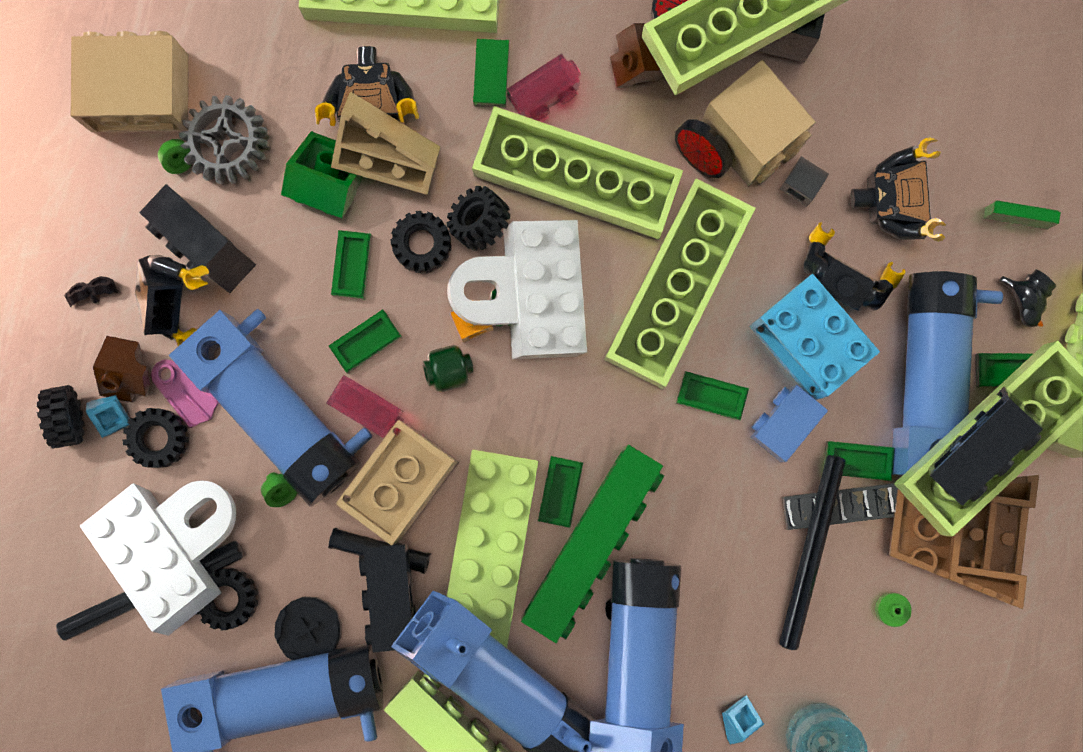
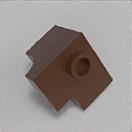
[610,23,664,88]
[93,336,150,402]

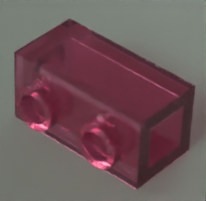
[507,53,581,121]
[326,375,405,438]

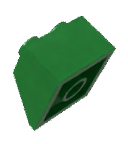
[281,131,363,218]

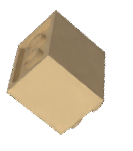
[70,31,188,132]
[702,60,816,187]
[336,420,458,546]

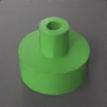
[158,139,191,174]
[261,472,297,507]
[875,592,912,627]

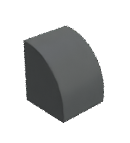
[780,156,829,206]

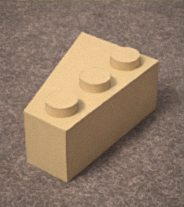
[331,92,440,195]

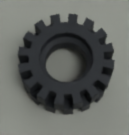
[446,186,510,251]
[390,211,451,273]
[37,385,85,449]
[122,408,189,468]
[196,568,258,631]

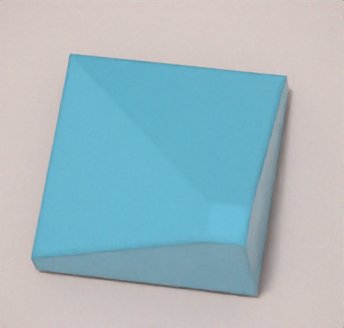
[85,396,130,438]
[722,695,764,745]

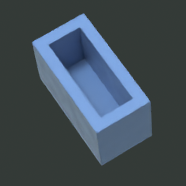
[750,385,828,463]

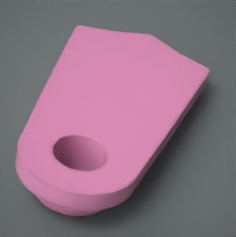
[151,360,219,428]

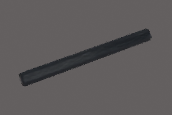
[780,455,846,650]
[56,541,243,641]

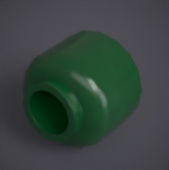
[423,345,473,392]

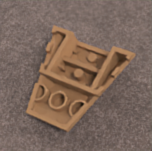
[889,475,1039,609]

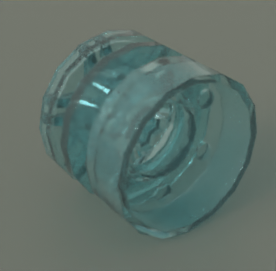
[786,703,867,752]

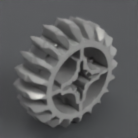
[179,95,269,184]

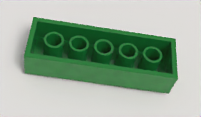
[521,444,665,643]

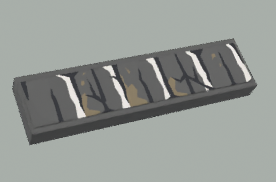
[782,483,898,530]

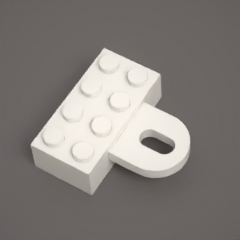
[447,220,587,360]
[80,481,236,636]

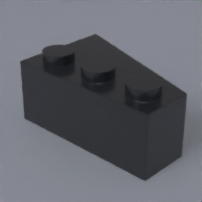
[139,184,256,293]
[929,387,1043,506]
[359,544,416,653]

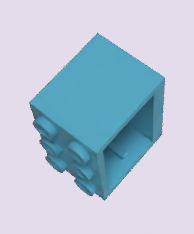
[749,273,880,400]

